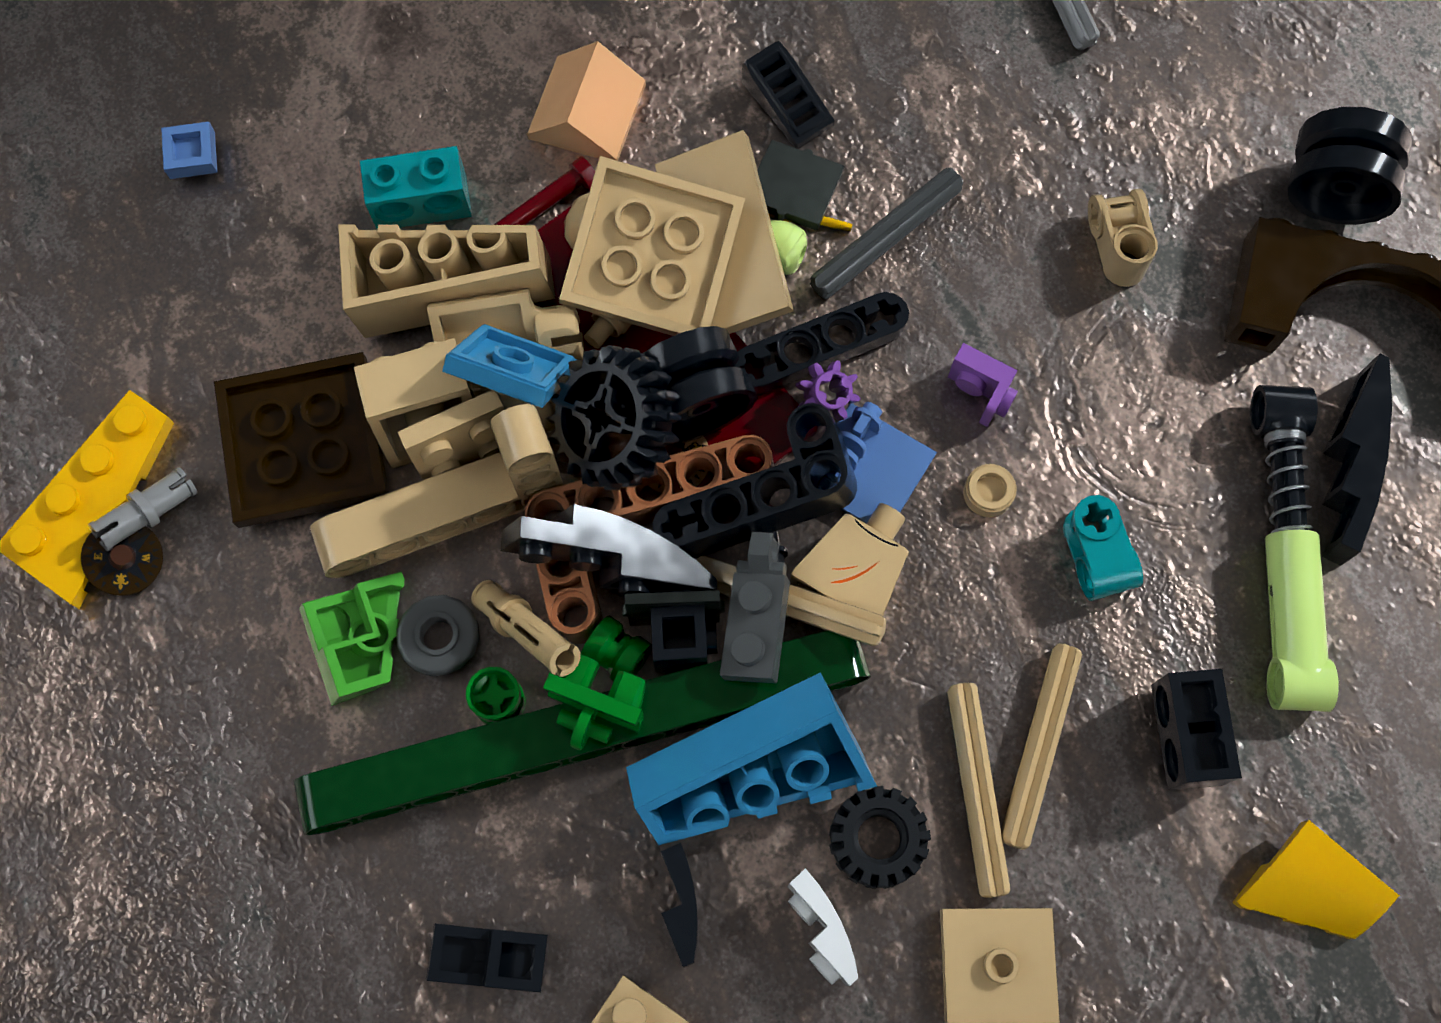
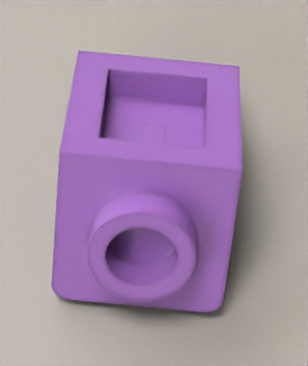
[948,343,1018,427]

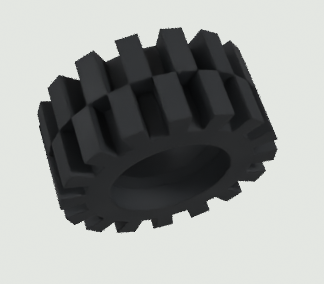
[829,786,931,889]

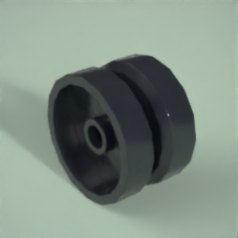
[1287,107,1412,225]
[643,326,758,446]

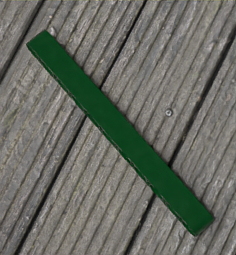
[293,630,871,835]

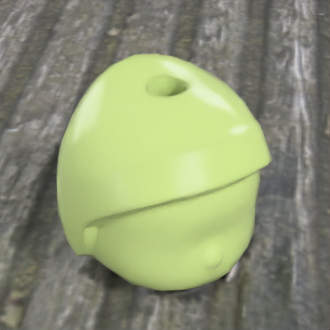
[771,220,807,275]

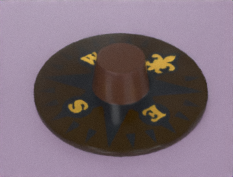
[81,526,163,596]

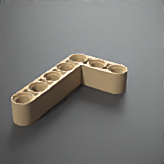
[310,404,563,578]

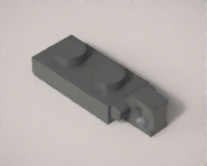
[720,532,790,684]

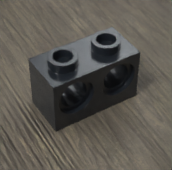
[1151,669,1242,791]

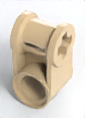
[1088,189,1158,287]

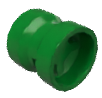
[581,615,652,682]
[466,667,526,724]

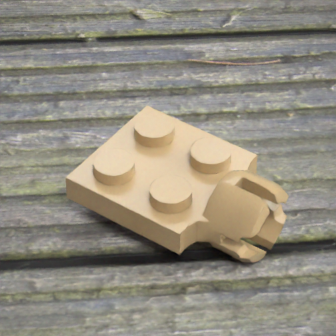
[427,288,584,397]
[398,390,555,480]

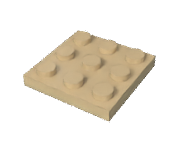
[559,156,745,336]

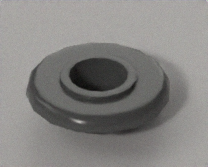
[397,595,479,676]

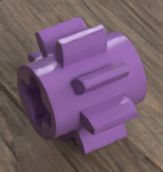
[795,360,861,421]

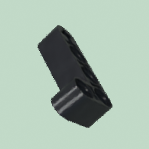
[653,403,857,559]

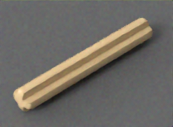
[697,555,886,646]
[1001,644,1082,850]
[947,683,1010,898]

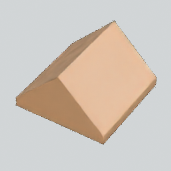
[527,41,646,161]

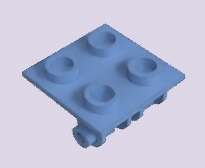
[818,402,937,523]

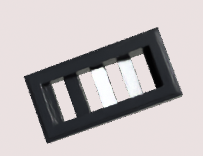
[742,41,835,149]

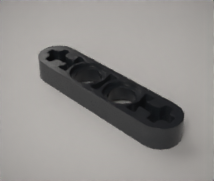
[735,292,909,396]

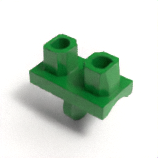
[543,654,646,751]

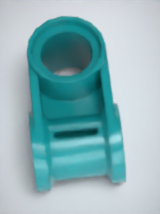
[1063,495,1143,601]

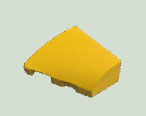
[1233,820,1400,939]

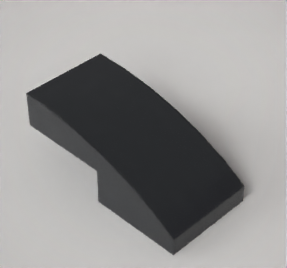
[661,843,698,968]
[426,923,548,993]

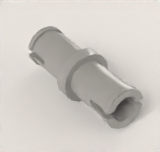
[88,467,198,551]

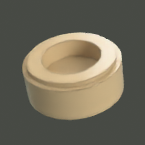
[963,464,1017,517]

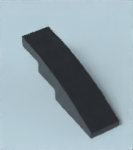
[1322,353,1392,566]

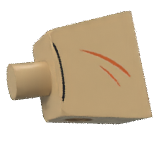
[790,503,909,616]

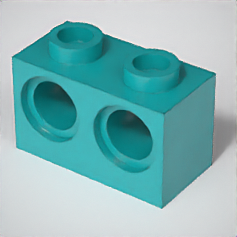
[360,146,472,229]

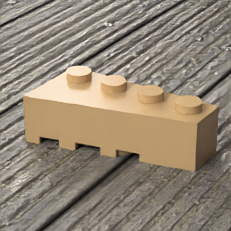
[338,224,555,338]

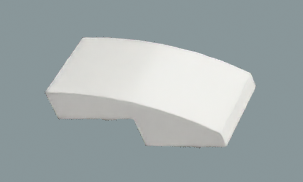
[787,868,858,986]

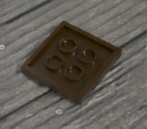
[214,352,389,528]

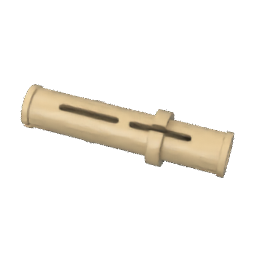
[471,580,580,677]

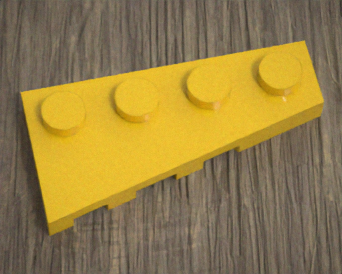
[0,390,174,609]

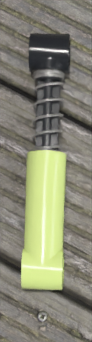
[1250,385,1339,712]

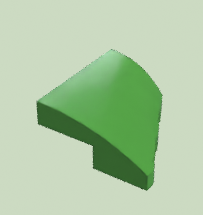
[299,571,405,706]

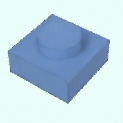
[161,122,218,179]

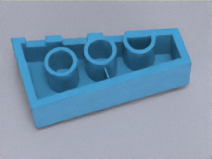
[626,672,877,845]

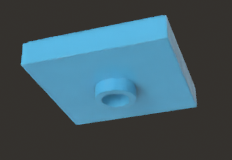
[442,324,577,408]

